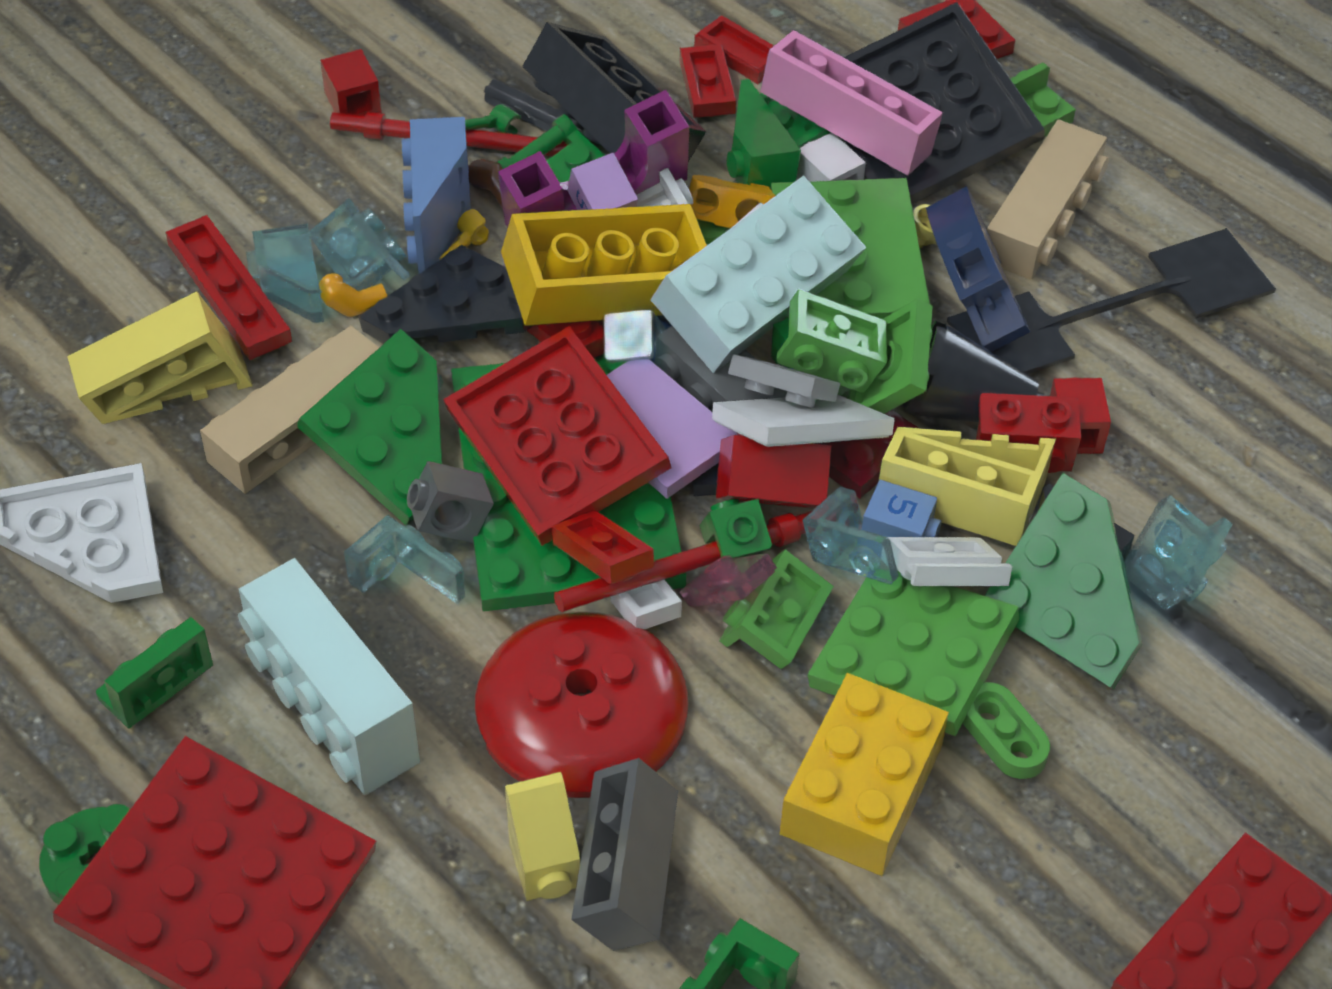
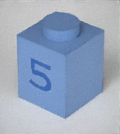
[859,480,942,555]

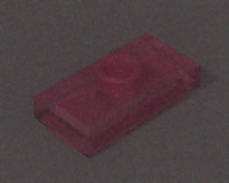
[680,553,777,607]

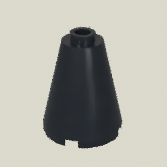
[903,320,1044,422]

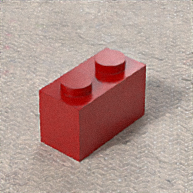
[716,433,831,509]

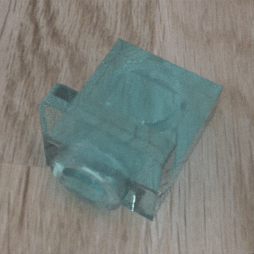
[604,309,666,363]

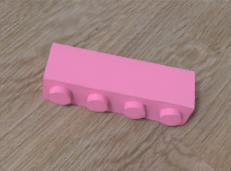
[760,30,943,175]

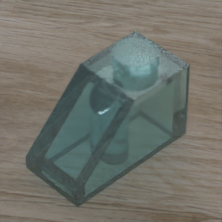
[246,224,324,323]

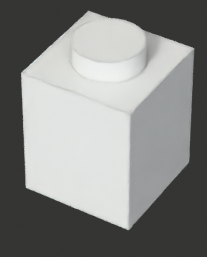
[796,133,866,182]

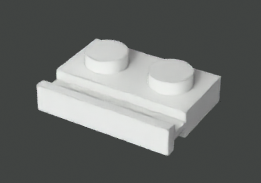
[884,537,1012,586]

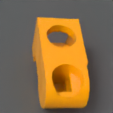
[689,175,775,228]

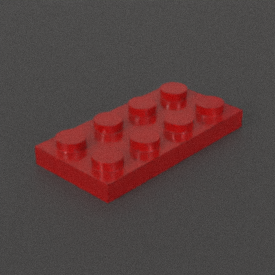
[1111,832,1332,989]

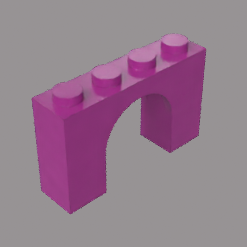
[498,90,689,227]

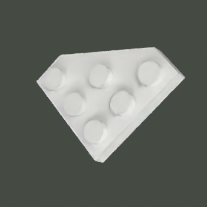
[0,463,163,603]

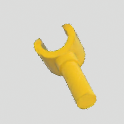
[439,209,489,260]

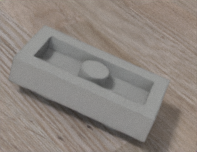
[728,354,840,408]

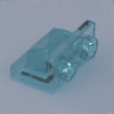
[307,198,411,291]

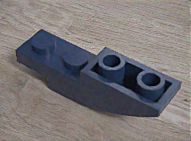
[926,186,1031,352]

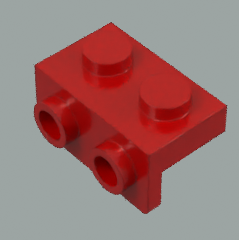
[976,393,1081,473]

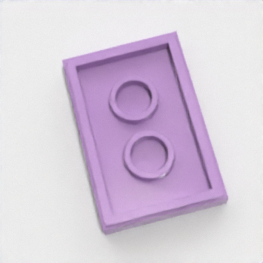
[607,353,737,498]

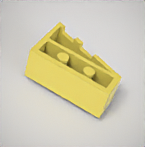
[67,291,253,424]

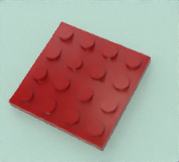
[53,736,377,989]

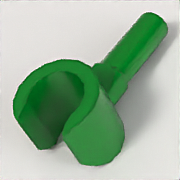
[465,104,521,134]

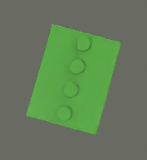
[771,178,930,319]

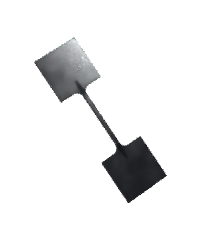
[947,228,1276,374]

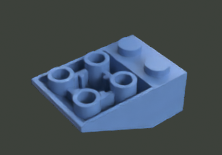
[402,117,471,274]

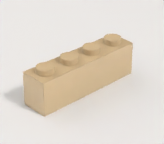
[987,119,1109,280]
[200,325,379,494]

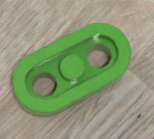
[963,682,1050,779]

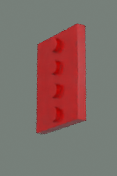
[443,326,672,546]

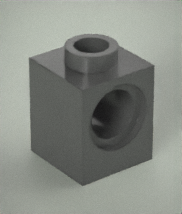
[407,461,494,543]

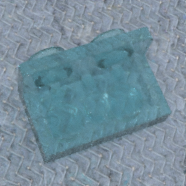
[1124,495,1232,610]

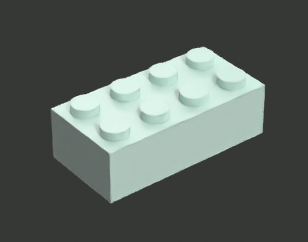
[651,176,866,373]
[238,558,420,796]

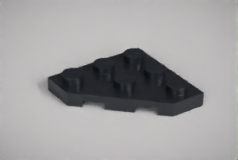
[358,245,534,343]

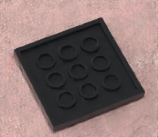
[836,2,1045,205]

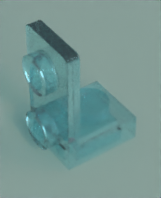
[802,487,899,584]
[344,515,465,604]

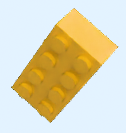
[501,204,707,326]

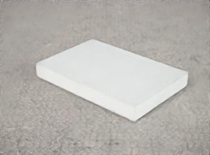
[712,395,894,447]

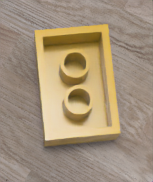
[780,673,949,876]

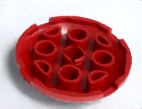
[475,611,688,798]

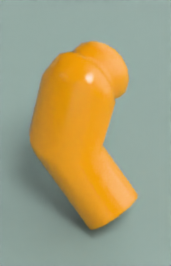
[319,273,387,317]

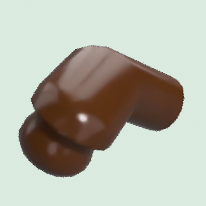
[468,159,503,209]

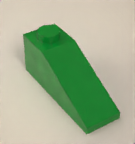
[726,79,801,189]

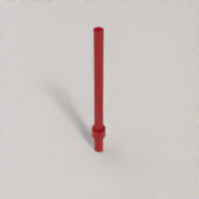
[330,112,568,157]
[554,507,832,612]

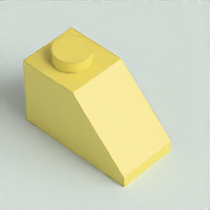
[505,772,580,901]

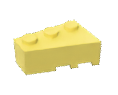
[879,427,1056,546]

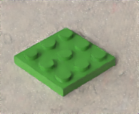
[808,563,1019,736]

